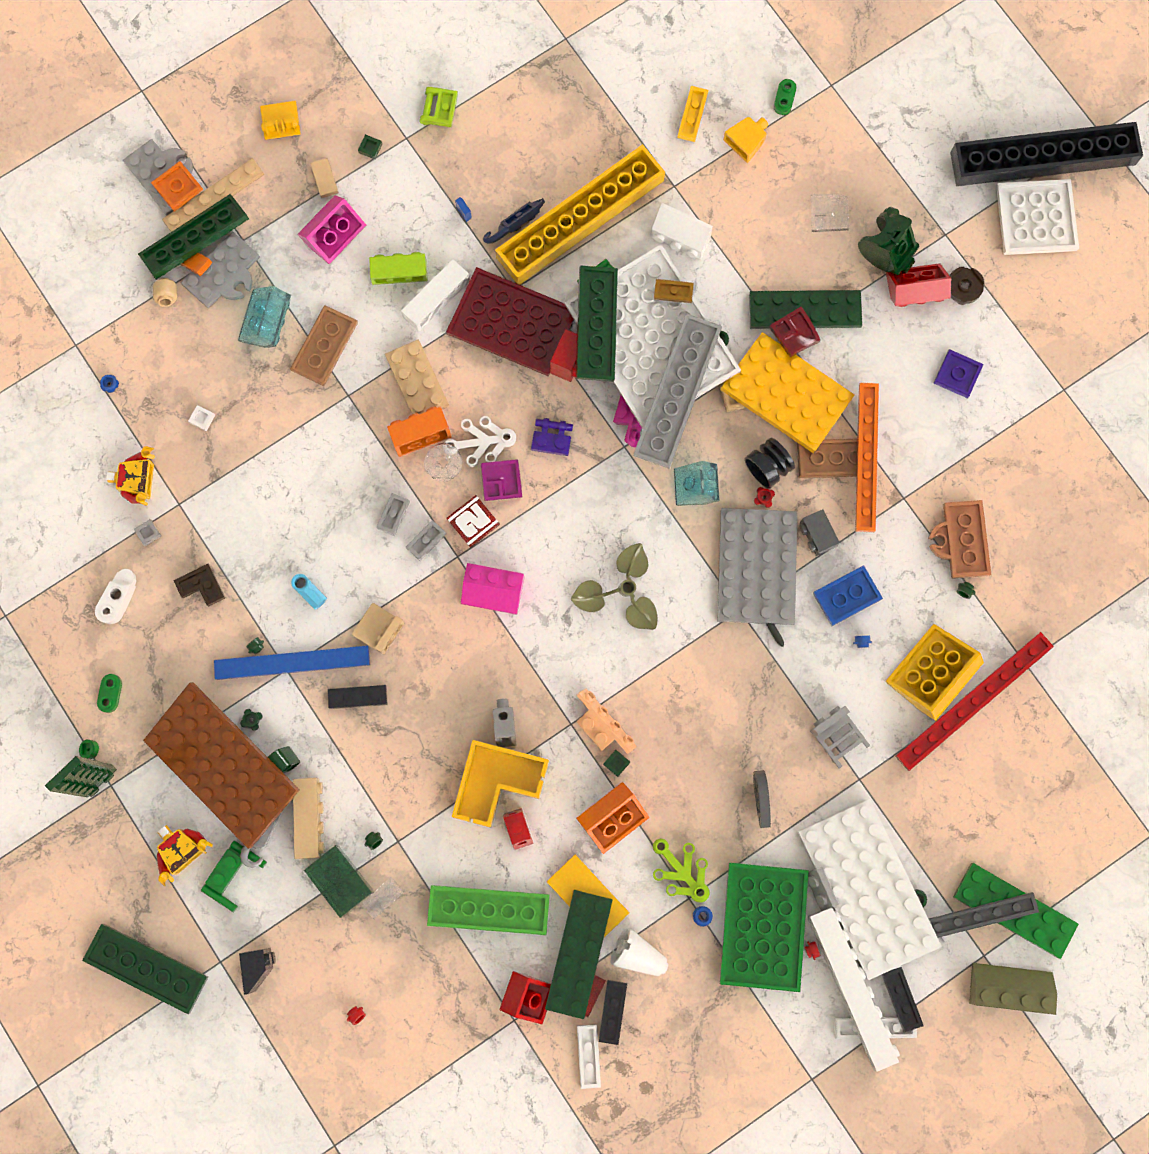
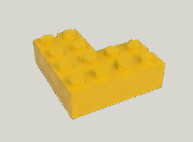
[452,740,549,828]

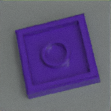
[934,349,984,399]

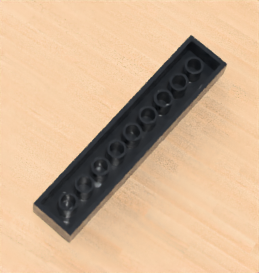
[950,122,1143,186]

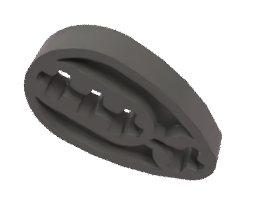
[753,770,771,828]

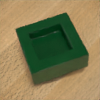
[358,134,383,159]
[603,750,631,777]

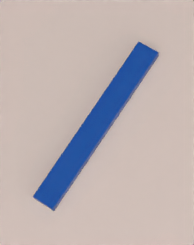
[214,646,370,680]

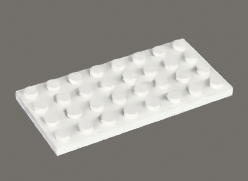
[798,799,942,980]

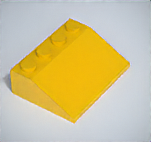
[886,624,984,721]

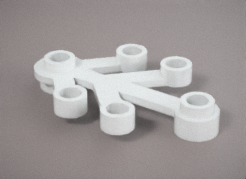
[443,416,516,468]

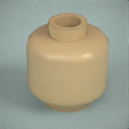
[153,278,177,307]

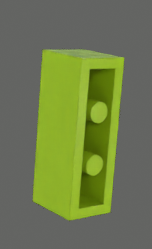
[369,252,428,285]

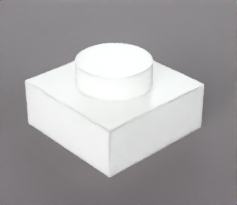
[188,405,215,431]

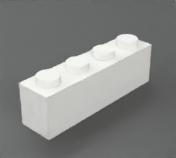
[401,259,470,331]

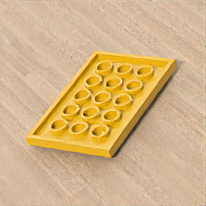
[720,332,855,454]

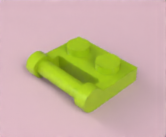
[419,87,458,128]

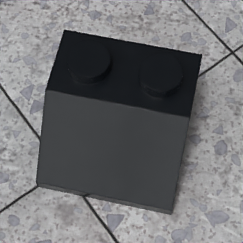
[239,948,276,995]

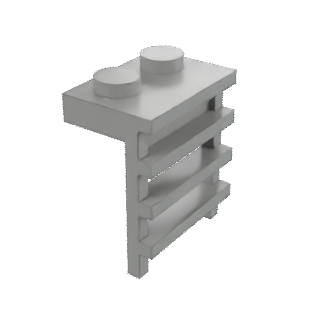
[810,706,870,768]

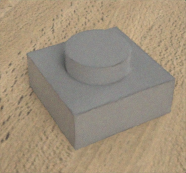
[134,519,161,546]

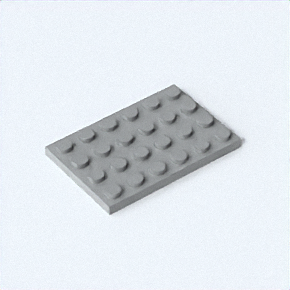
[717,508,797,625]

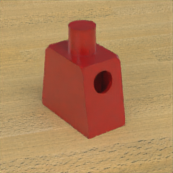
[503,808,534,850]

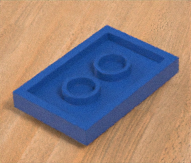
[813,565,883,626]

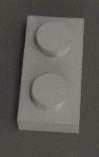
[376,493,410,536]
[406,520,446,561]
[808,867,838,911]

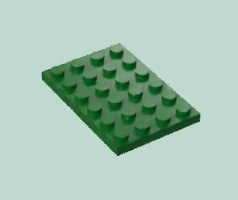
[719,863,809,992]

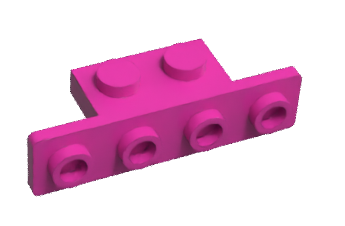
[613,395,642,447]

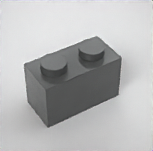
[799,509,840,556]

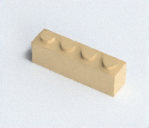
[293,778,325,859]

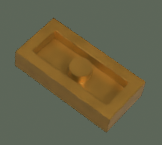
[654,279,694,303]

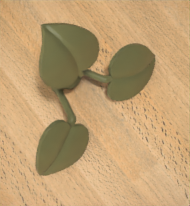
[571,543,658,630]

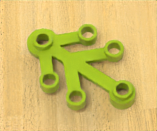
[653,838,710,903]

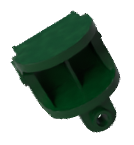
[858,207,920,275]

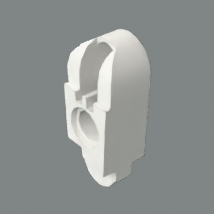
[95,569,136,624]

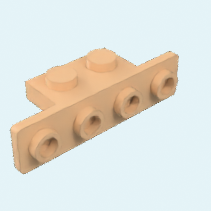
[577,688,637,754]

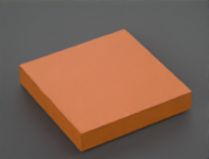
[151,161,203,212]

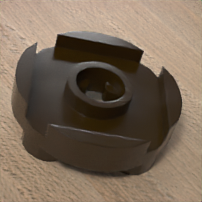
[949,267,984,305]

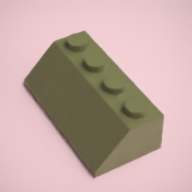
[969,963,1057,1015]

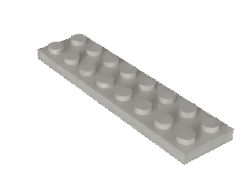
[633,313,722,469]

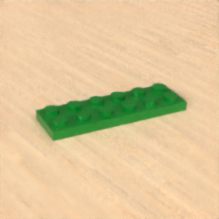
[953,863,1079,959]

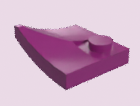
[481,459,522,501]

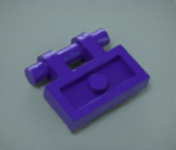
[531,418,573,456]

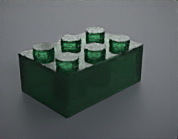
[304,845,374,918]

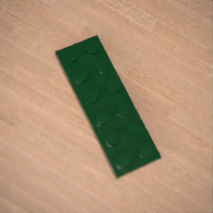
[138,194,249,280]
[576,265,618,382]
[749,290,862,329]
[45,756,117,798]
[545,890,613,1019]
[82,924,208,1014]

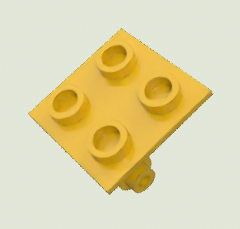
[260,100,301,140]

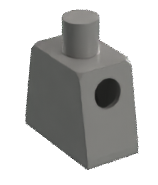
[493,699,517,747]

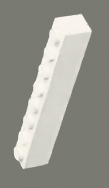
[808,908,900,1072]

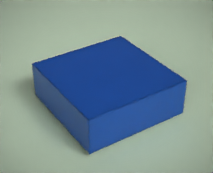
[455,197,472,222]

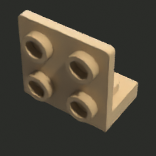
[352,603,405,655]

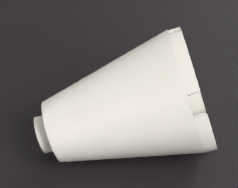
[610,928,668,976]

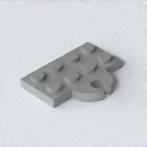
[123,139,193,216]
[180,231,260,308]

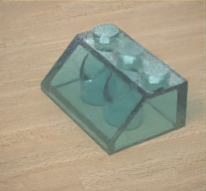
[238,286,291,348]

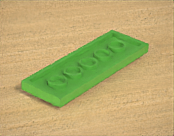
[427,885,550,935]

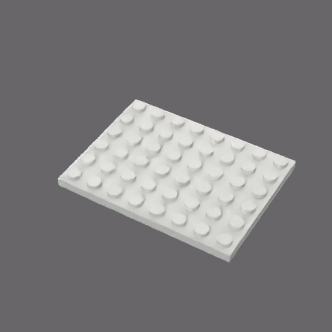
[565,245,741,429]

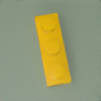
[677,86,708,142]

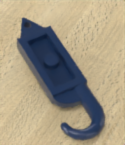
[483,198,545,244]

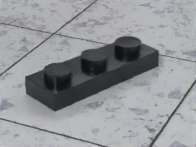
[328,685,388,709]
[882,967,924,1033]
[598,980,627,1045]

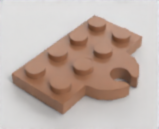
[928,500,991,579]

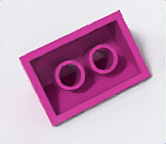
[297,195,366,264]
[461,563,525,615]

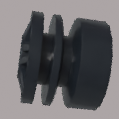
[744,438,795,489]

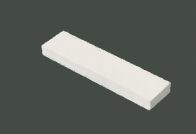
[835,1017,917,1039]

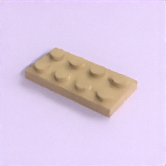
[385,339,449,414]

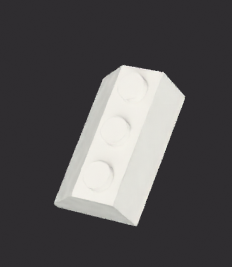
[651,203,713,259]

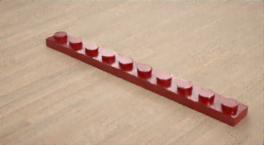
[895,632,1054,771]

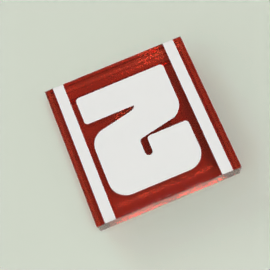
[446,495,500,548]

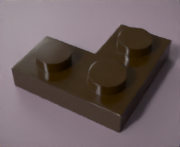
[173,564,226,607]

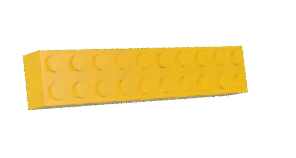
[495,144,665,285]

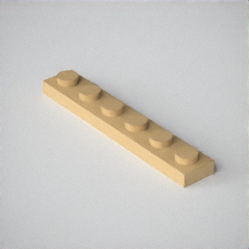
[162,158,264,232]

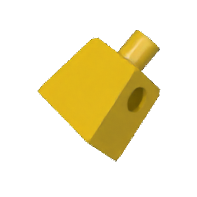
[723,117,768,163]

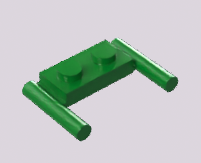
[201,840,267,913]

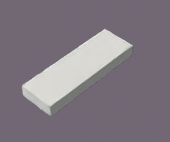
[577,1024,601,1089]

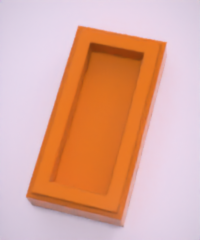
[180,253,212,276]

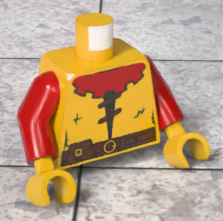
[107,446,155,506]
[157,825,213,887]

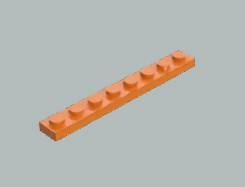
[855,383,879,532]

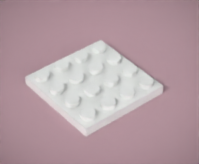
[996,179,1079,255]

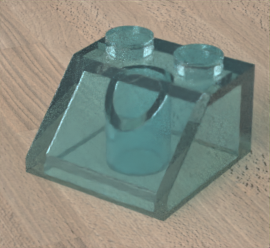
[674,461,720,506]

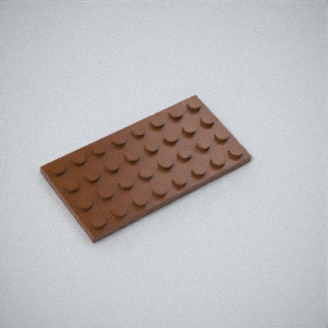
[143,682,300,849]

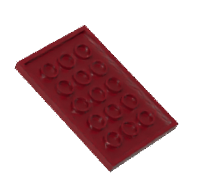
[446,267,574,377]

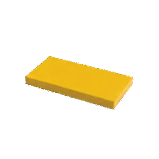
[547,854,629,937]

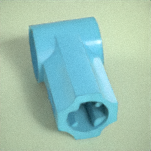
[291,574,327,610]

